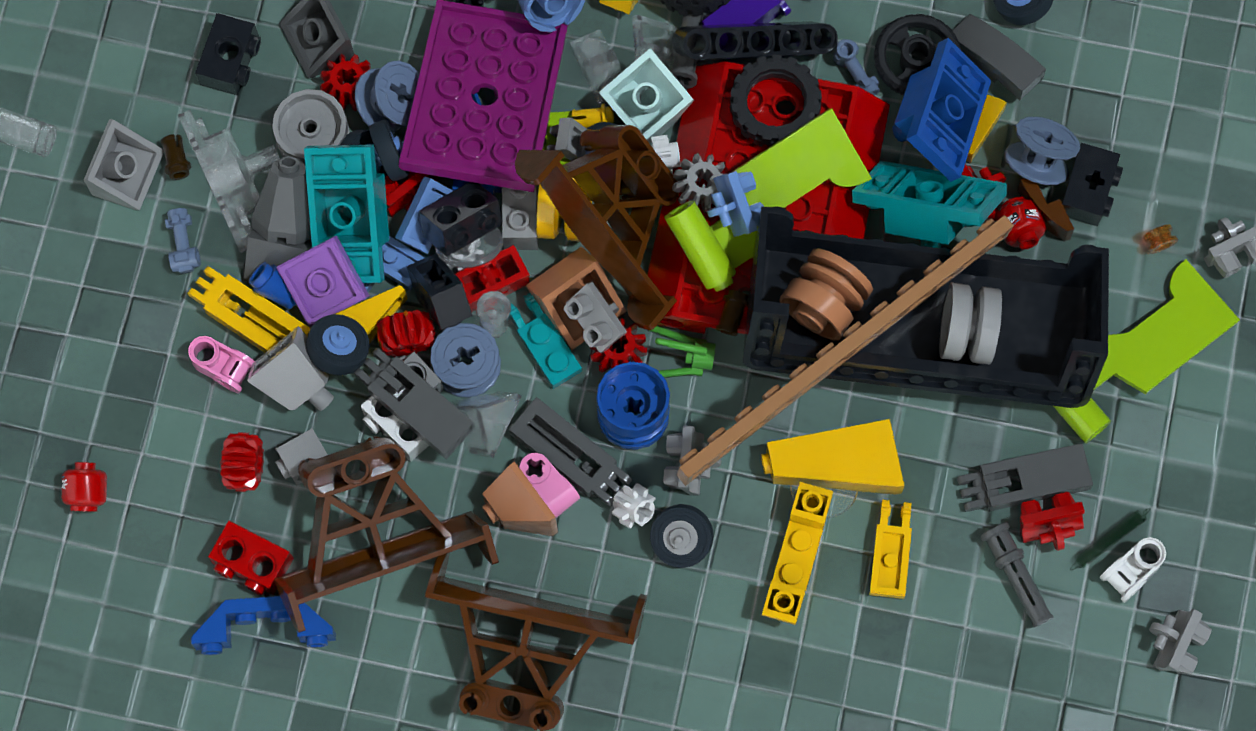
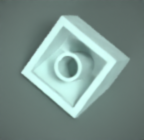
[599,48,694,145]

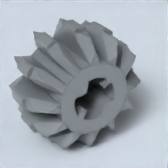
[672,153,725,213]

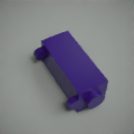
[702,0,791,60]

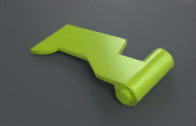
[664,108,872,292]
[1053,259,1240,444]

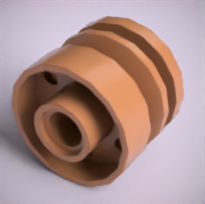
[779,249,873,340]

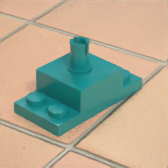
[304,144,390,283]
[852,161,1007,248]

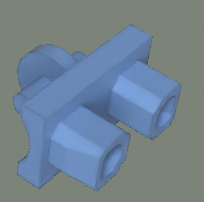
[707,171,764,237]

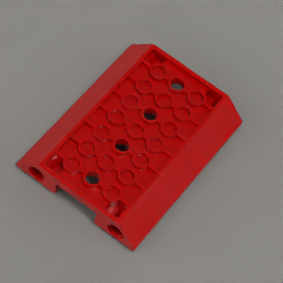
[647,61,890,334]

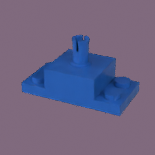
[892,38,991,182]

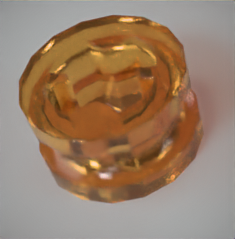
[1143,224,1178,253]

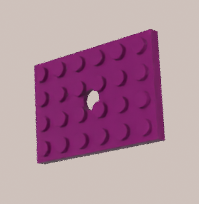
[399,0,568,192]

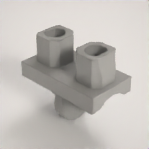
[1204,217,1256,278]
[563,282,627,353]
[663,426,721,495]
[1149,609,1212,675]

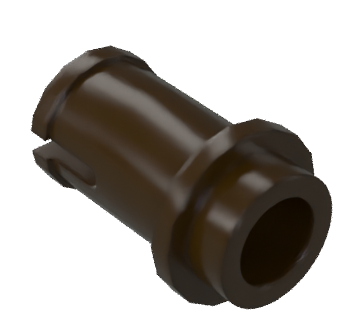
[161,134,191,180]
[716,290,749,336]

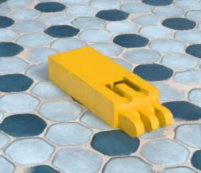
[187,266,311,353]

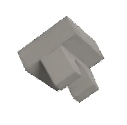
[547,117,587,161]

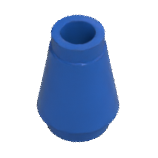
[249,262,296,310]

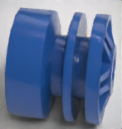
[597,362,670,450]

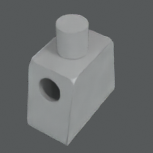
[247,326,334,411]

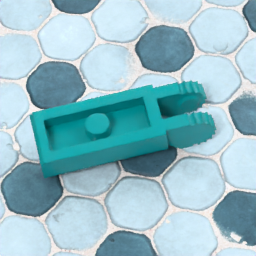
[505,292,582,389]

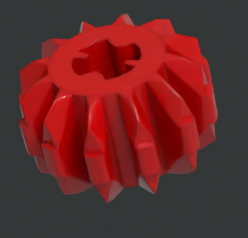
[320,54,371,111]
[376,310,435,357]
[589,318,647,373]
[220,432,264,492]

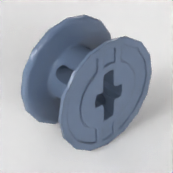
[355,61,420,132]
[1004,117,1080,185]
[431,323,501,398]

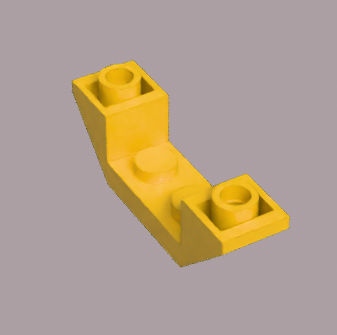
[762,482,833,625]

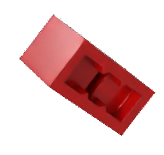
[208,520,294,595]

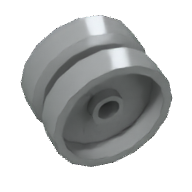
[272,89,350,164]
[939,282,1002,365]

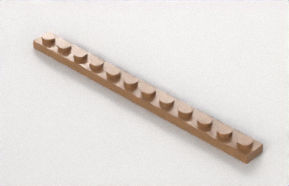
[677,215,1014,486]

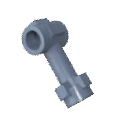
[833,39,880,96]
[165,208,201,274]

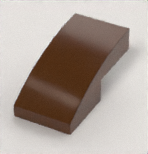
[1017,178,1074,242]

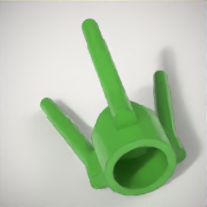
[649,326,716,378]

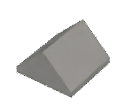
[84,119,164,210]

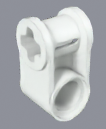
[1099,537,1166,603]

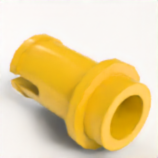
[572,104,614,128]

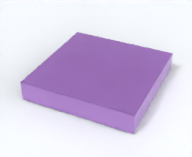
[276,235,370,327]

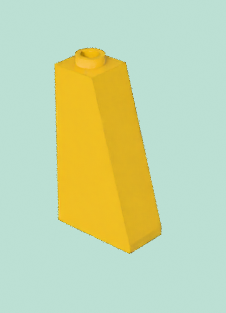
[761,419,905,495]

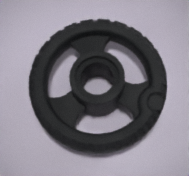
[874,14,961,96]

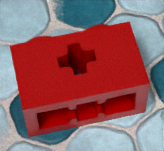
[455,245,530,313]

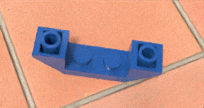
[191,596,336,655]

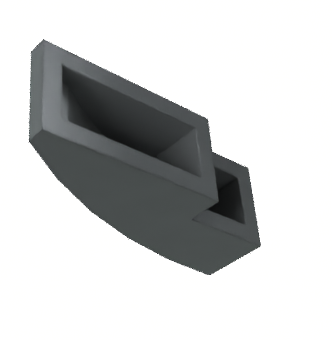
[953,14,1046,100]

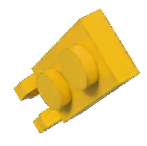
[869,500,912,599]

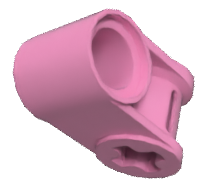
[188,336,255,394]
[519,453,580,518]

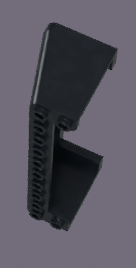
[743,206,1109,408]

